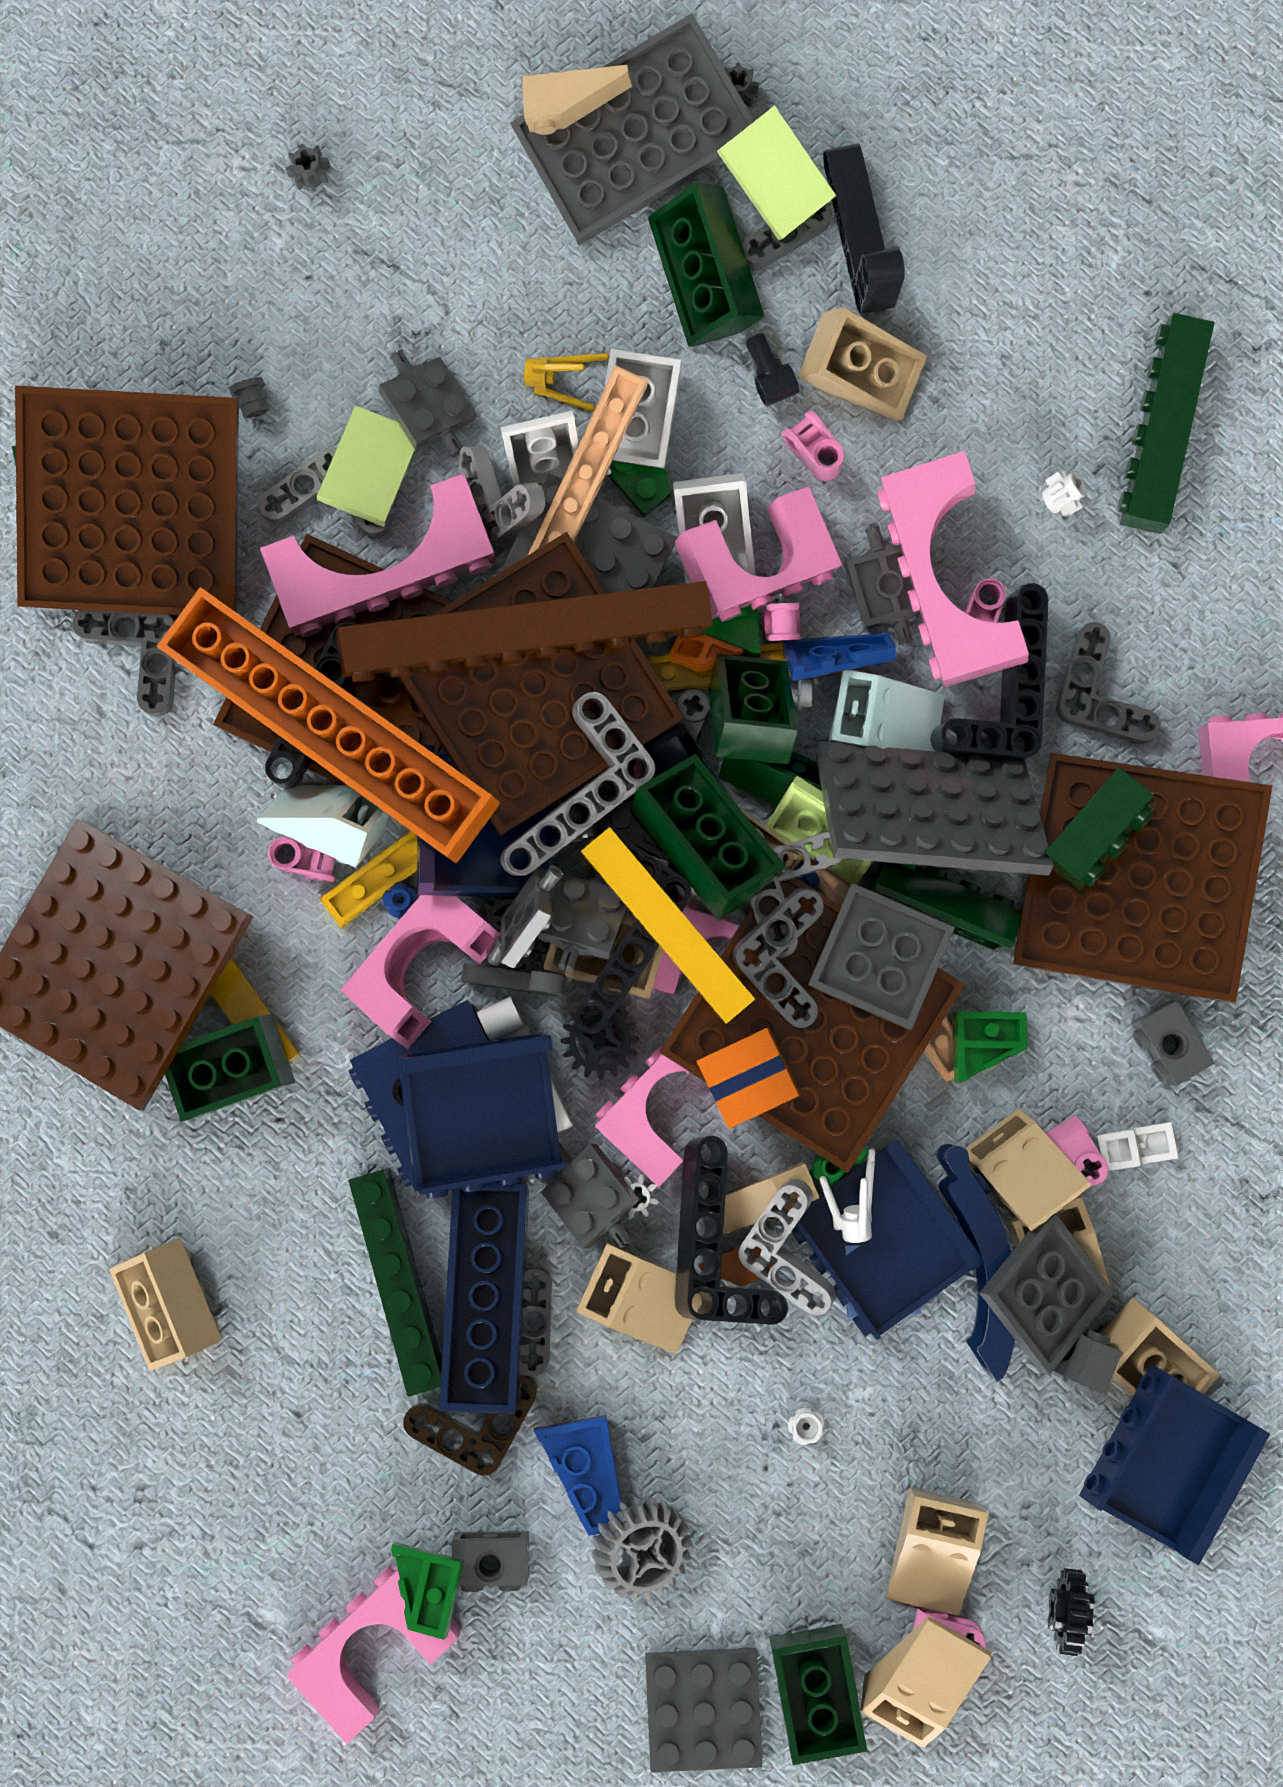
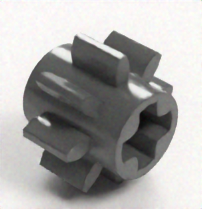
[724,62,759,107]
[286,144,331,192]

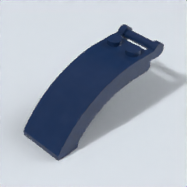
[936,1144,1015,1382]

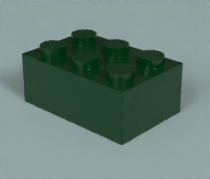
[708,653,798,764]
[1045,767,1155,891]
[165,1014,296,1122]
[769,1624,868,1765]

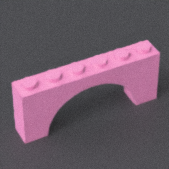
[877,451,1029,688]
[260,473,496,637]

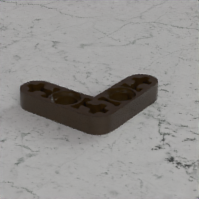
[403,1376,537,1476]

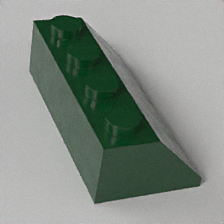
[647,182,765,347]
[630,754,785,921]
[869,862,1021,953]

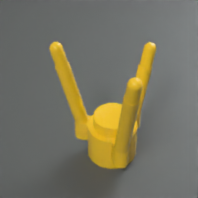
[524,353,610,412]

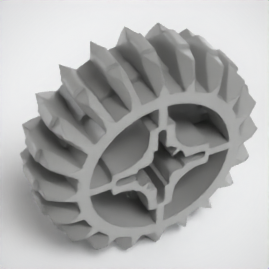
[591,1496,692,1601]

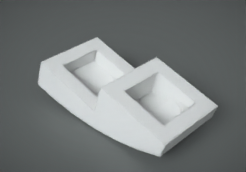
[1097,1121,1179,1171]

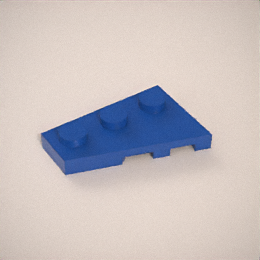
[783,633,896,681]
[533,1415,621,1536]

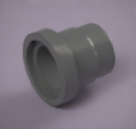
[229,377,269,419]

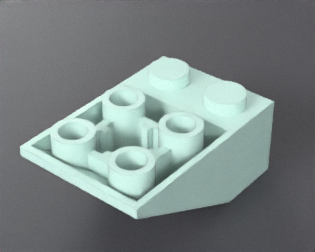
[828,670,945,752]
[257,785,389,868]

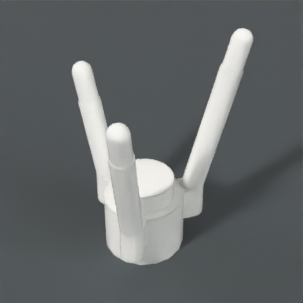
[819,1148,875,1243]

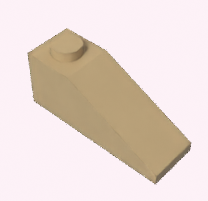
[522,65,632,135]
[723,1162,819,1235]

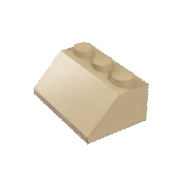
[109,1238,222,1371]

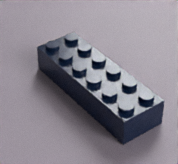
[439,1182,530,1414]

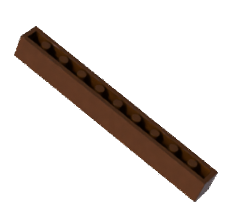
[336,581,713,682]

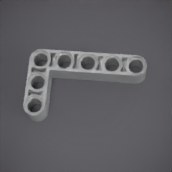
[501,692,655,876]

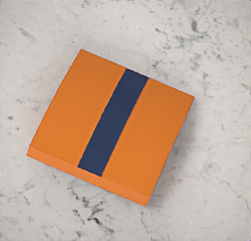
[697,1027,801,1129]

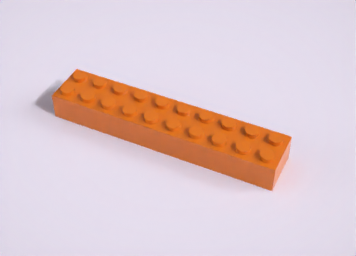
[156,587,500,864]

